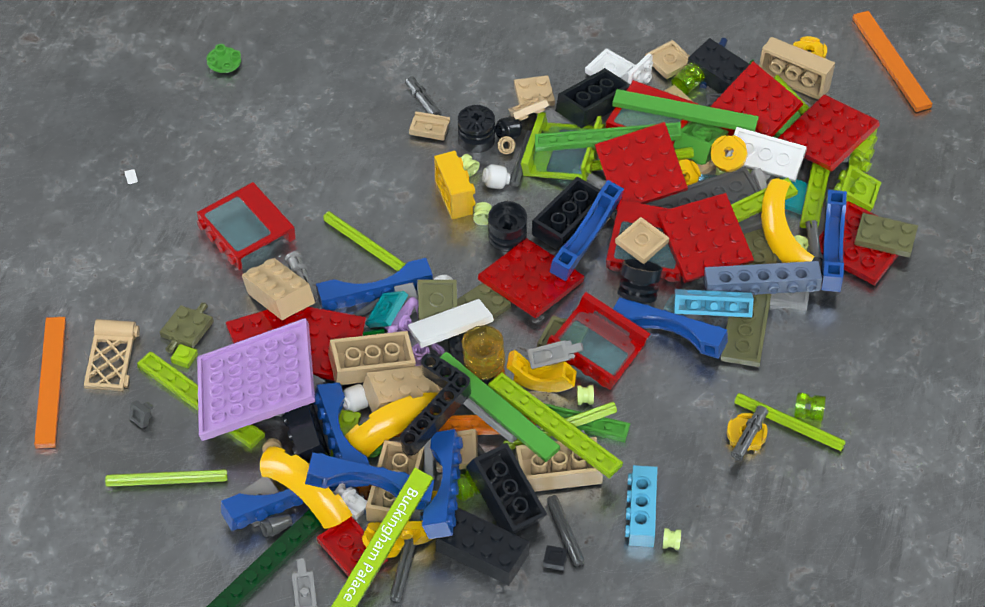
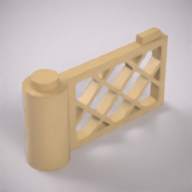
[83,319,140,391]

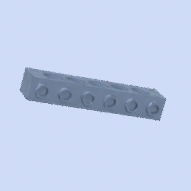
[703,261,822,295]

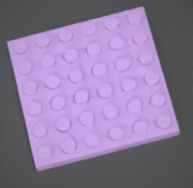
[197,318,315,441]

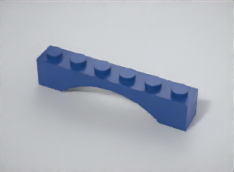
[550,180,624,281]
[821,190,847,292]
[316,258,433,311]
[613,297,728,359]
[313,382,370,488]
[422,429,463,539]
[305,452,434,511]
[221,484,339,531]

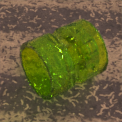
[671,63,704,96]
[794,392,826,422]
[456,470,480,503]

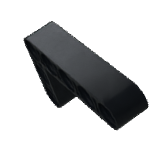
[400,353,471,456]

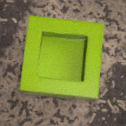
[171,344,198,369]

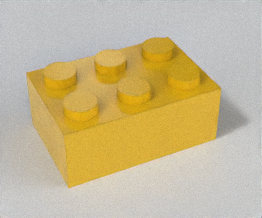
[434,151,475,220]

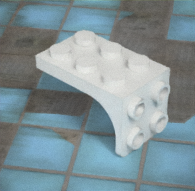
[585,49,653,84]

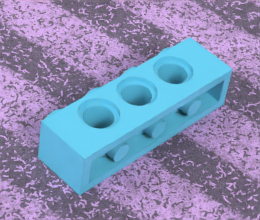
[674,289,754,317]
[625,465,657,547]

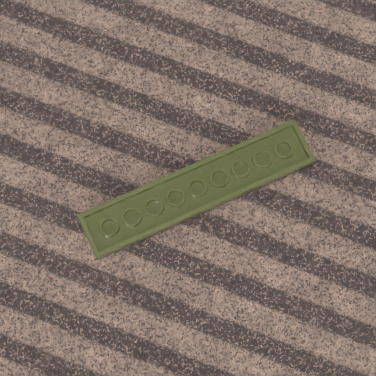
[721,228,778,367]

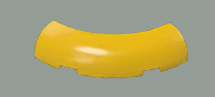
[761,179,815,263]
[344,392,439,458]
[260,446,352,529]

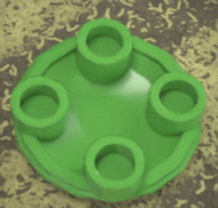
[206,44,241,73]

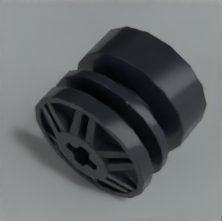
[458,105,495,153]
[488,201,527,251]
[617,259,663,303]

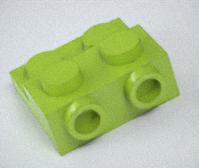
[848,129,877,173]
[833,165,881,212]

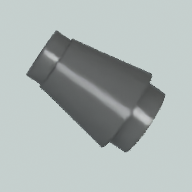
[260,514,293,537]

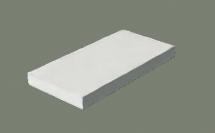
[726,127,807,182]
[408,299,494,348]

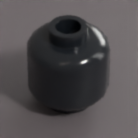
[495,116,522,139]

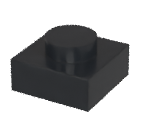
[543,545,567,571]

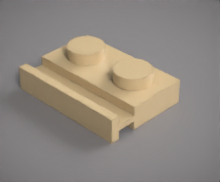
[409,111,450,141]

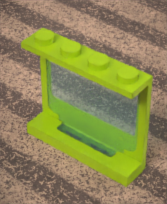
[521,112,605,181]

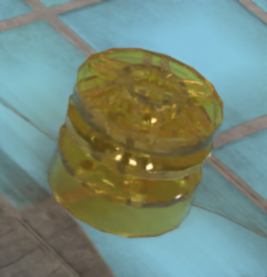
[462,325,505,379]

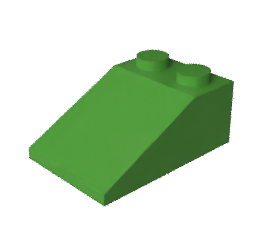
[673,122,729,165]

